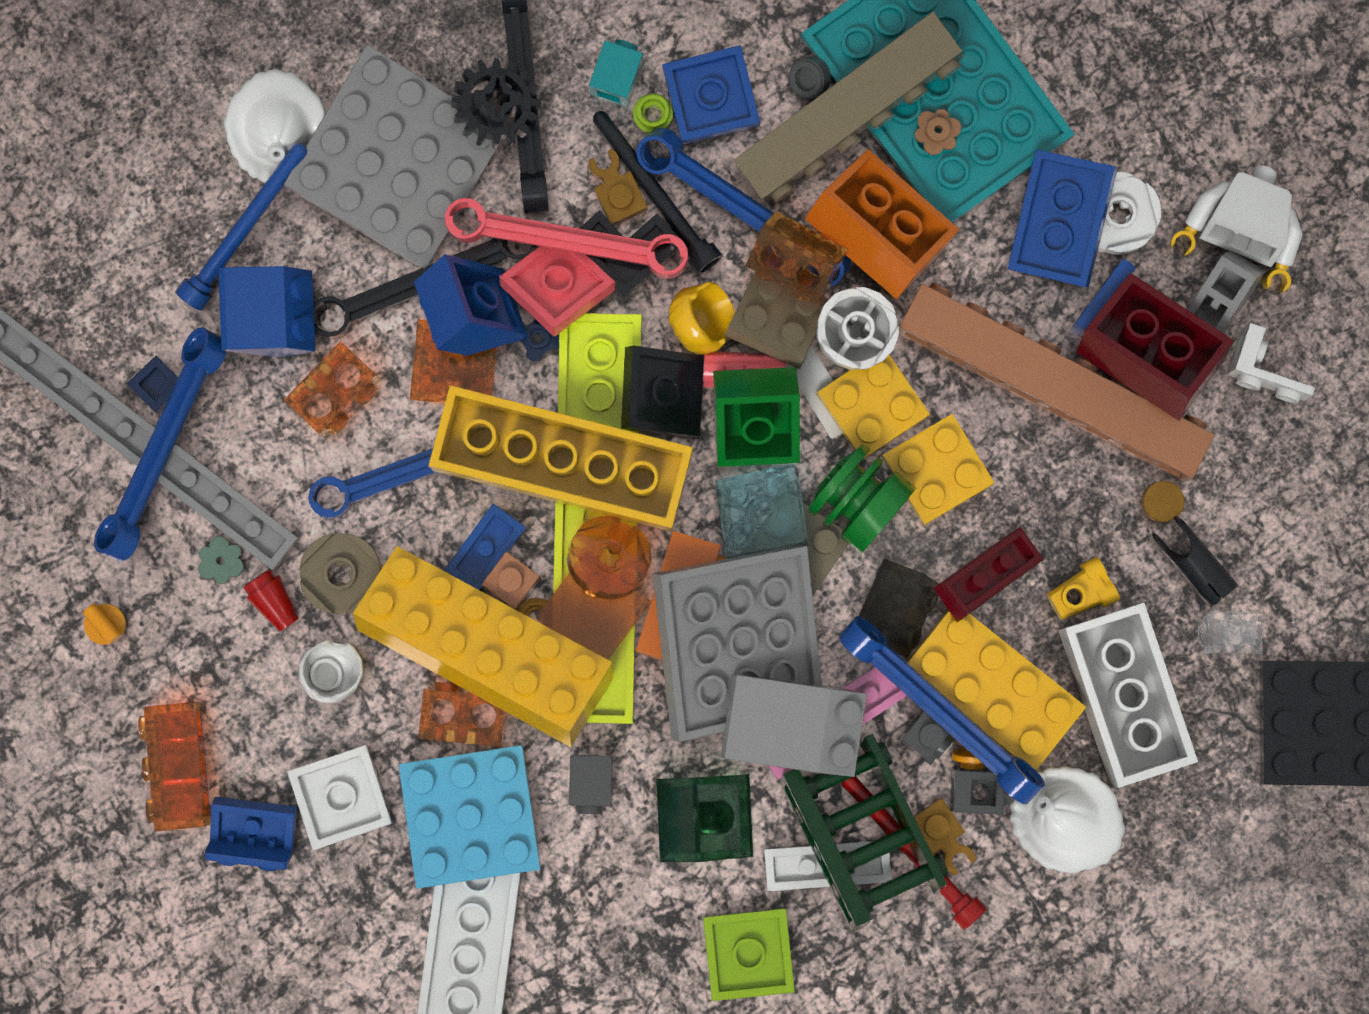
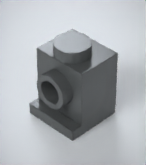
[898,709,953,765]
[950,770,1012,815]

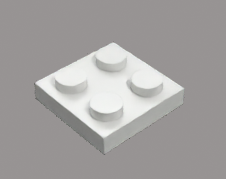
[287,745,393,850]

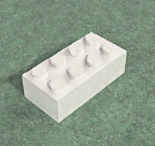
[1058,603,1198,788]

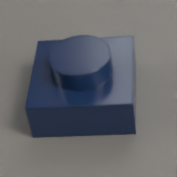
[127,355,179,414]

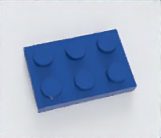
[1008,149,1118,288]

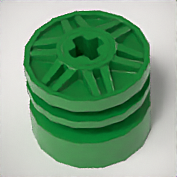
[807,443,916,555]

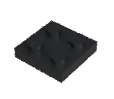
[621,345,704,438]

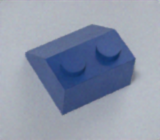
[414,254,527,356]
[218,266,315,358]

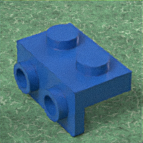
[205,796,297,871]

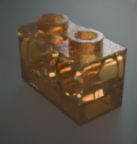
[745,211,848,304]
[284,341,380,439]
[418,682,507,747]

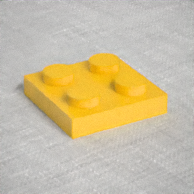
[816,355,930,461]
[881,413,994,526]

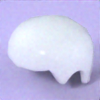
[298,640,364,703]

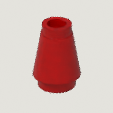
[243,569,299,632]

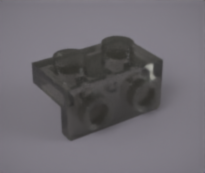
[859,559,939,658]

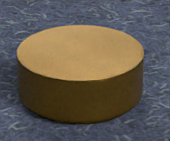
[1141,481,1185,523]

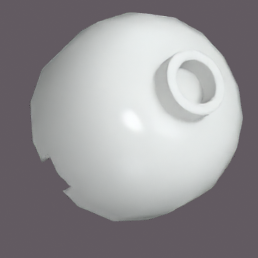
[816,287,899,370]

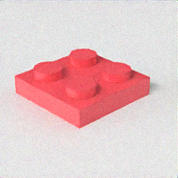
[499,246,615,337]

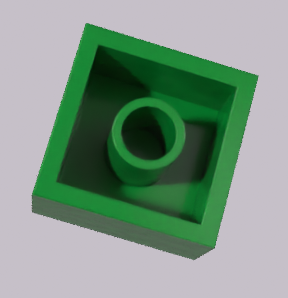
[713,367,800,467]

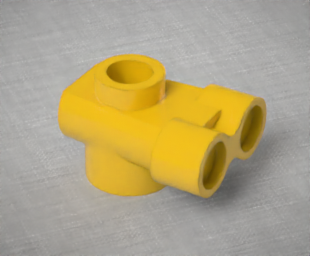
[1047,556,1120,620]

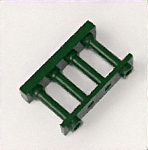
[780,733,948,932]

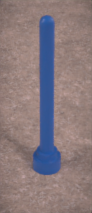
[175,143,307,311]

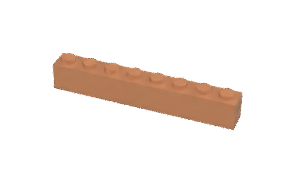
[899,283,1215,482]

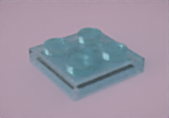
[715,464,809,559]

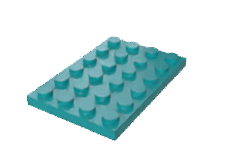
[800,0,1075,223]

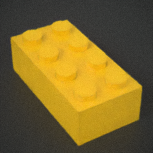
[906,609,1086,770]

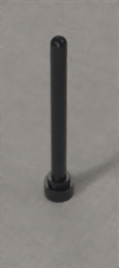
[593,111,723,275]

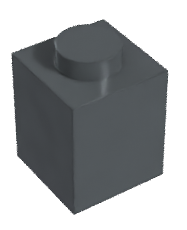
[569,755,613,814]

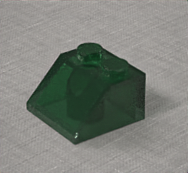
[656,774,753,862]

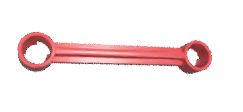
[445,198,688,279]

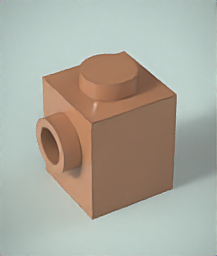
[482,552,542,610]

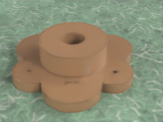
[915,109,961,155]

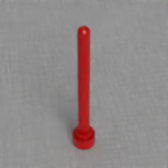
[840,776,987,931]

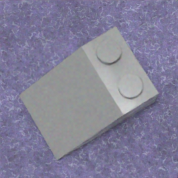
[721,674,867,777]

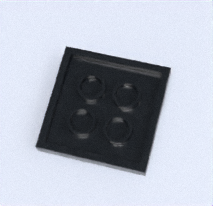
[1260,661,1369,786]

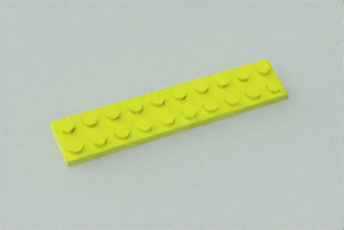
[552,313,642,724]

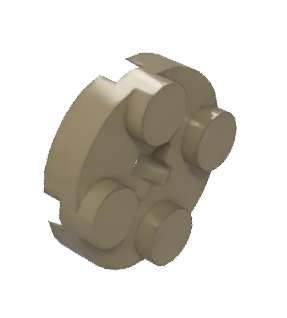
[300,533,382,616]

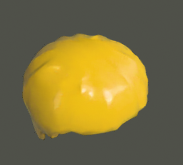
[668,282,735,354]

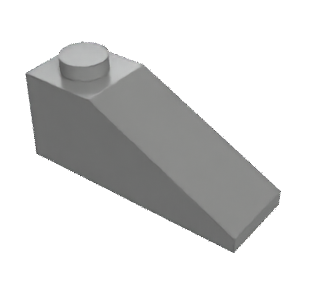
[1188,251,1266,334]

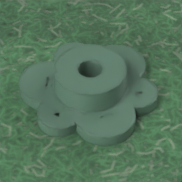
[198,536,244,584]

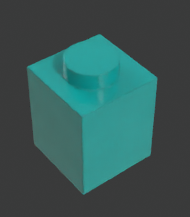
[589,39,644,108]

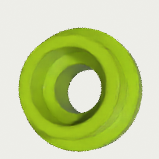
[633,93,673,134]

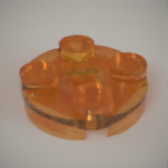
[567,516,651,599]

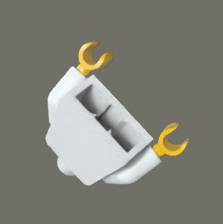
[1170,166,1303,292]

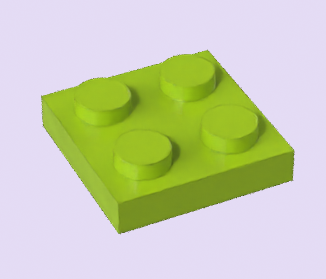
[703,908,795,1001]

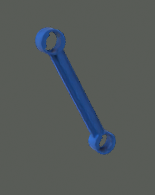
[636,128,851,287]
[94,327,227,561]
[308,448,437,519]
[839,616,1045,804]

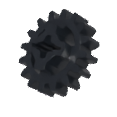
[451,58,541,149]

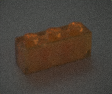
[138,702,211,832]

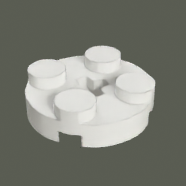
[1098,172,1161,255]

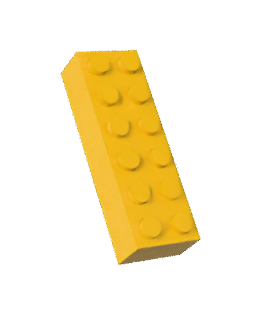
[428,385,693,532]
[353,546,613,747]

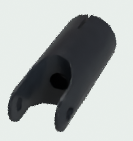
[1152,516,1238,607]

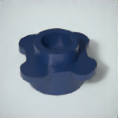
[518,318,559,362]

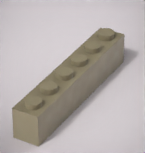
[734,12,964,203]

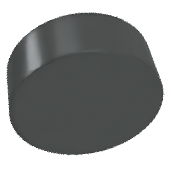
[789,56,831,99]

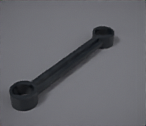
[501,0,549,214]
[314,238,539,340]

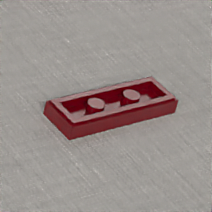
[933,526,1044,622]

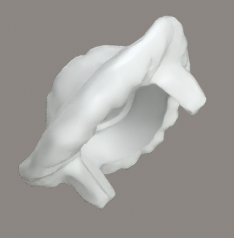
[224,69,326,183]
[1010,766,1125,873]

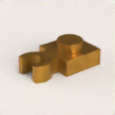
[589,149,648,226]
[914,798,976,875]

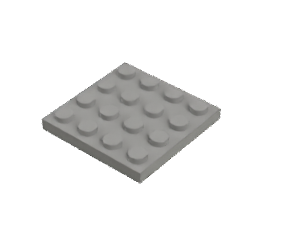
[284,45,501,269]
[653,544,822,742]

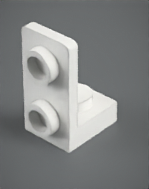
[1227,323,1315,404]

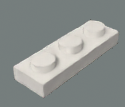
[764,841,891,891]

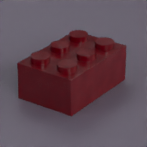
[1076,272,1234,421]

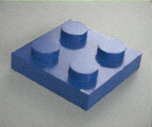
[662,45,760,145]

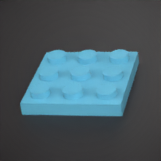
[398,745,541,889]

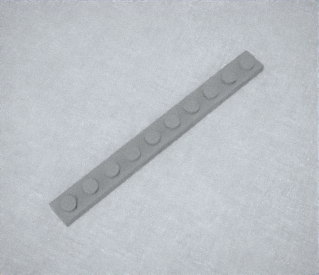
[0,308,300,571]

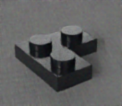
[579,210,679,299]

